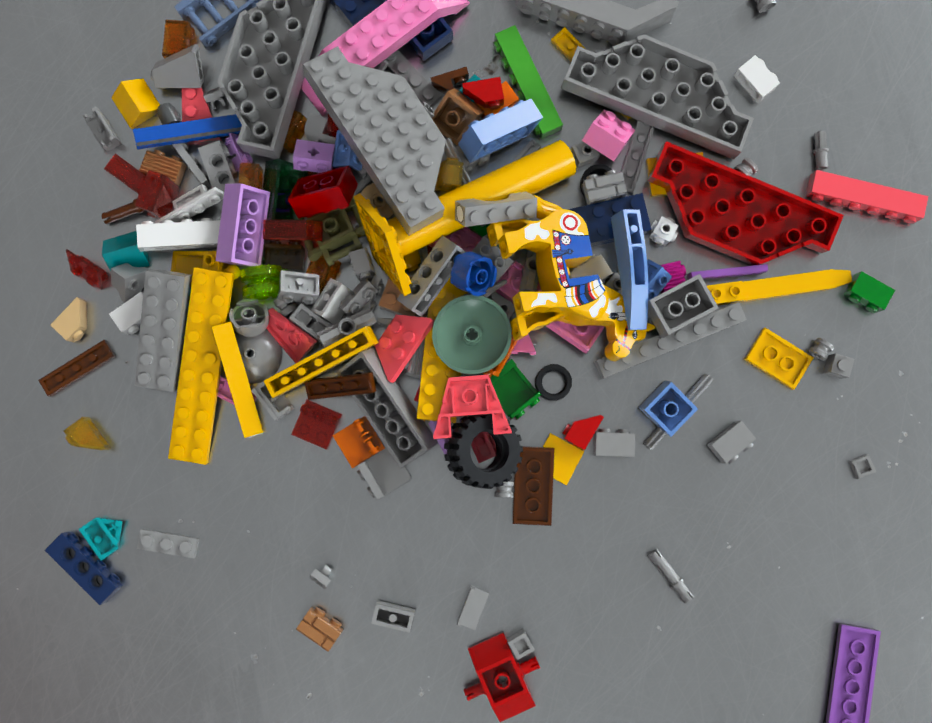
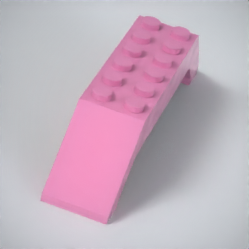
[301,0,470,116]

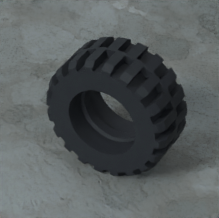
[444,414,523,489]

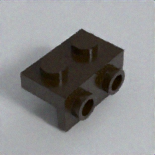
[264,241,305,271]

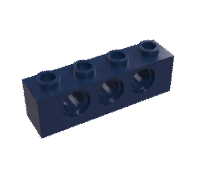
[44,532,123,605]

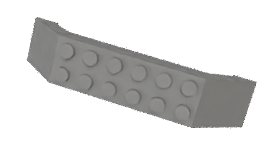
[514,0,679,45]

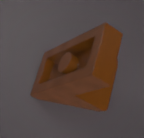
[431,67,469,94]

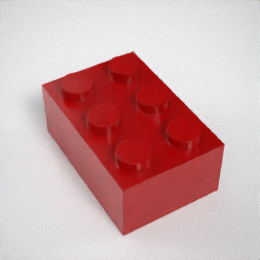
[288,165,358,218]

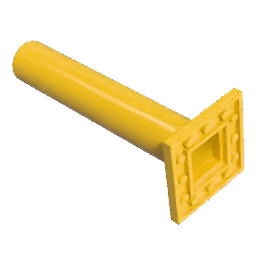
[353,140,576,296]

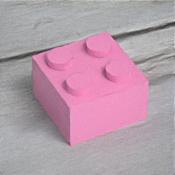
[582,109,635,161]

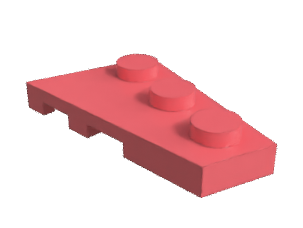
[182,86,222,142]

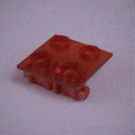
[66,249,109,290]
[291,399,342,450]

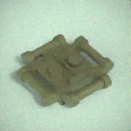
[297,200,366,266]

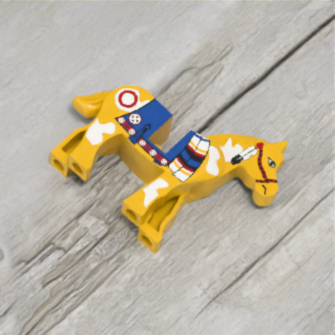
[486,195,656,361]

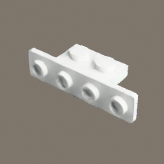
[155,184,224,224]

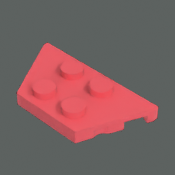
[375,314,435,383]

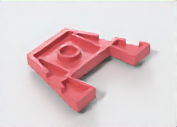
[433,375,512,439]

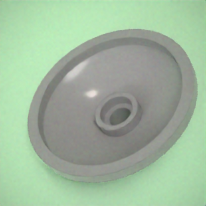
[235,329,282,383]

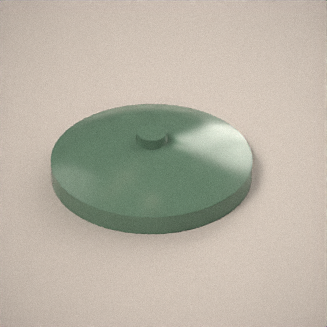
[432,295,512,375]

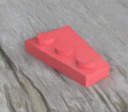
[266,308,318,363]

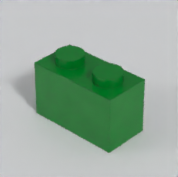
[844,271,895,313]

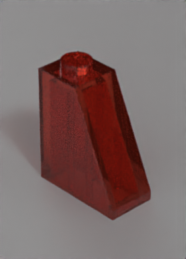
[104,153,155,198]
[263,220,323,242]

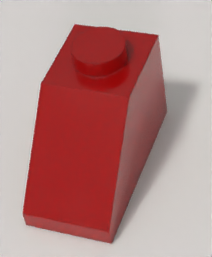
[462,77,504,110]
[562,415,604,450]

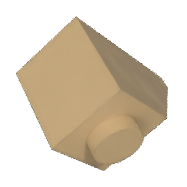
[50,297,87,343]

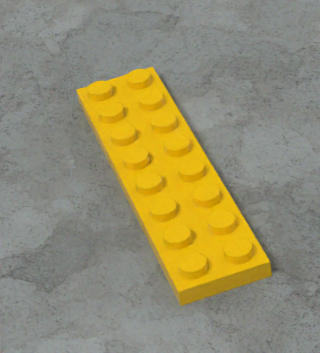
[416,277,467,423]

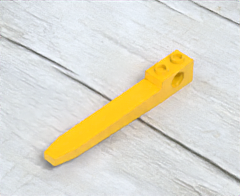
[707,269,852,306]

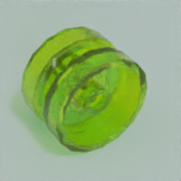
[240,265,283,300]

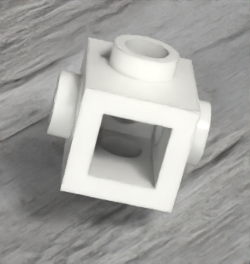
[649,216,679,246]

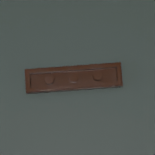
[38,340,116,397]
[305,372,376,400]

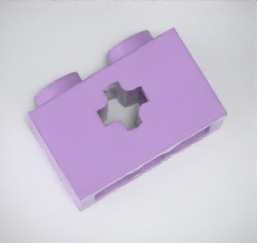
[293,139,335,173]

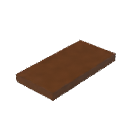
[513,446,555,526]

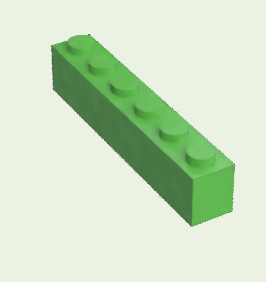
[493,25,563,140]

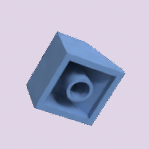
[638,380,698,437]

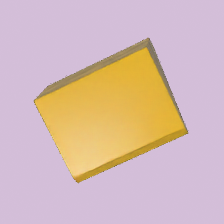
[112,78,160,129]

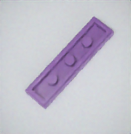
[687,264,768,280]

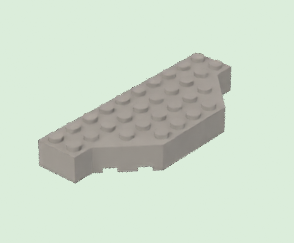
[217,0,327,160]
[561,34,754,159]
[303,46,446,236]

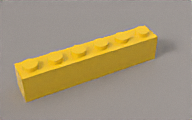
[264,326,379,398]

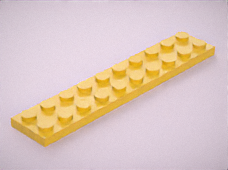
[168,267,234,465]

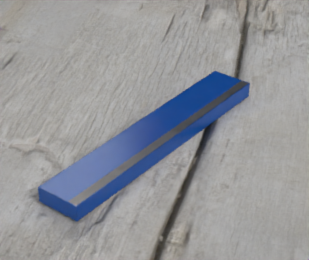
[133,114,242,150]

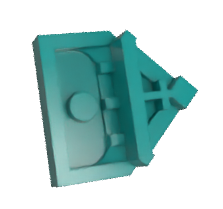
[79,518,123,561]

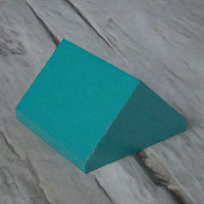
[102,231,151,271]

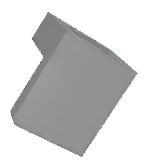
[507,629,535,660]

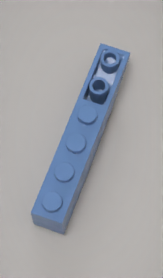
[611,209,648,331]

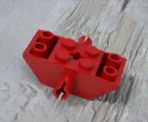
[463,632,540,722]

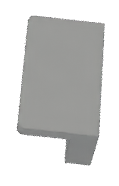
[457,585,489,630]

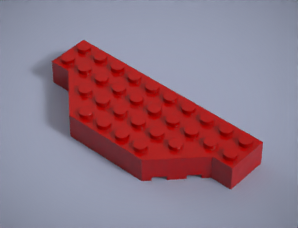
[647,141,844,266]

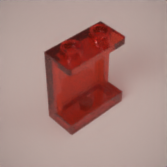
[135,170,180,219]

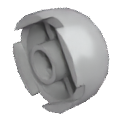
[229,299,269,337]

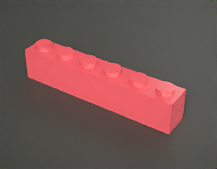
[806,170,928,223]

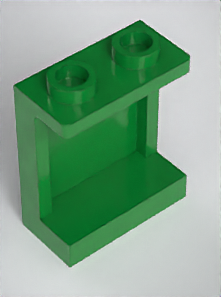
[490,359,541,420]

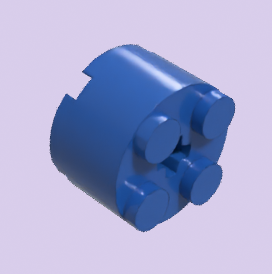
[450,251,497,296]

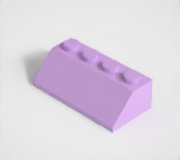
[215,183,270,268]

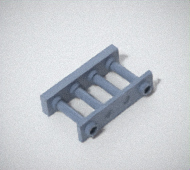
[174,0,261,48]

